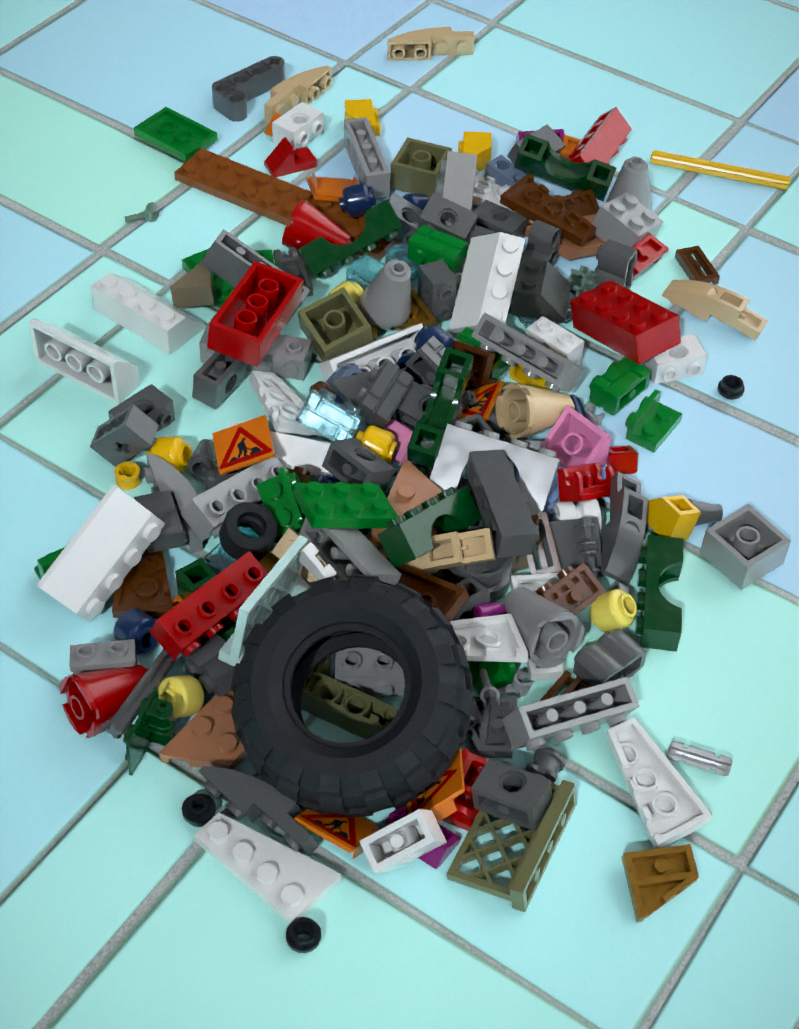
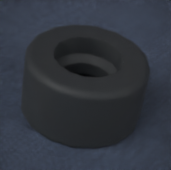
[219,502,278,560]

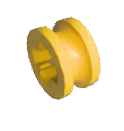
[114,462,141,490]

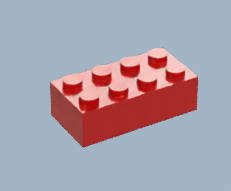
[207,261,304,367]
[570,280,681,364]

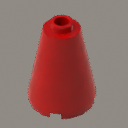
[282,200,352,250]
[60,665,148,739]

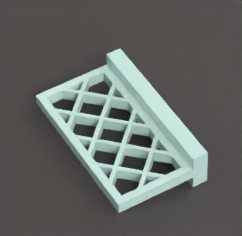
[218,535,308,667]

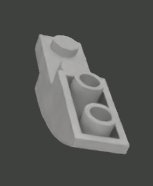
[143,453,203,553]

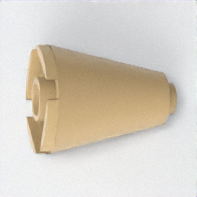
[495,383,575,439]

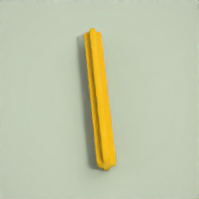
[650,150,790,190]

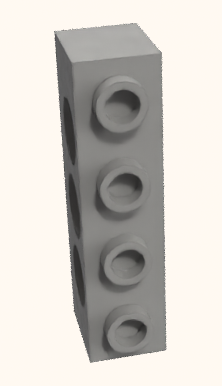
[344,117,390,199]

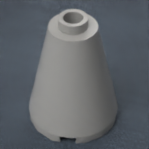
[605,156,653,210]
[359,260,411,330]
[503,587,584,668]

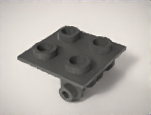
[538,517,604,577]

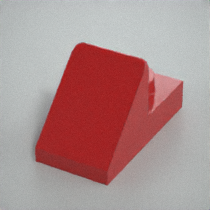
[264,137,317,177]

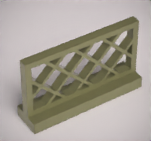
[446,780,577,912]

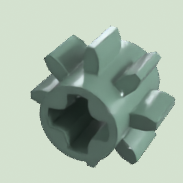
[566,266,599,297]

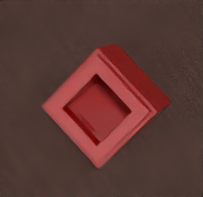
[607,445,638,474]

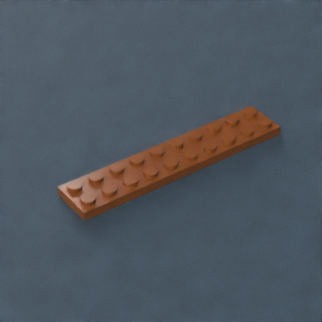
[174,148,399,263]

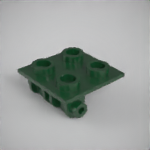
[123,687,175,776]

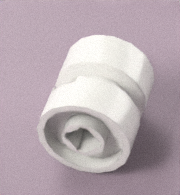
[553,499,602,536]

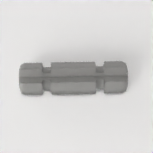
[667,740,733,776]

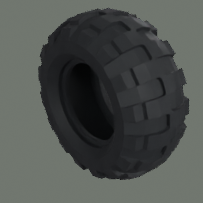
[230,574,473,818]

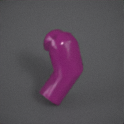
[472,602,507,618]

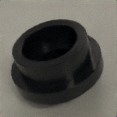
[717,375,745,400]
[181,793,216,827]
[285,917,321,953]

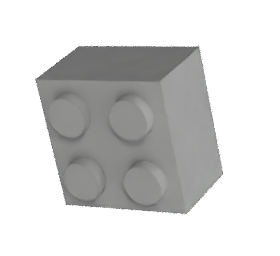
[591,192,664,247]
[700,504,791,590]

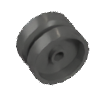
[445,526,514,602]

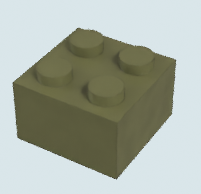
[390,137,452,197]
[297,287,373,362]

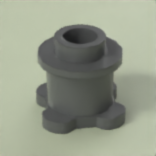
[525,747,565,784]

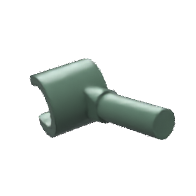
[124,202,159,223]

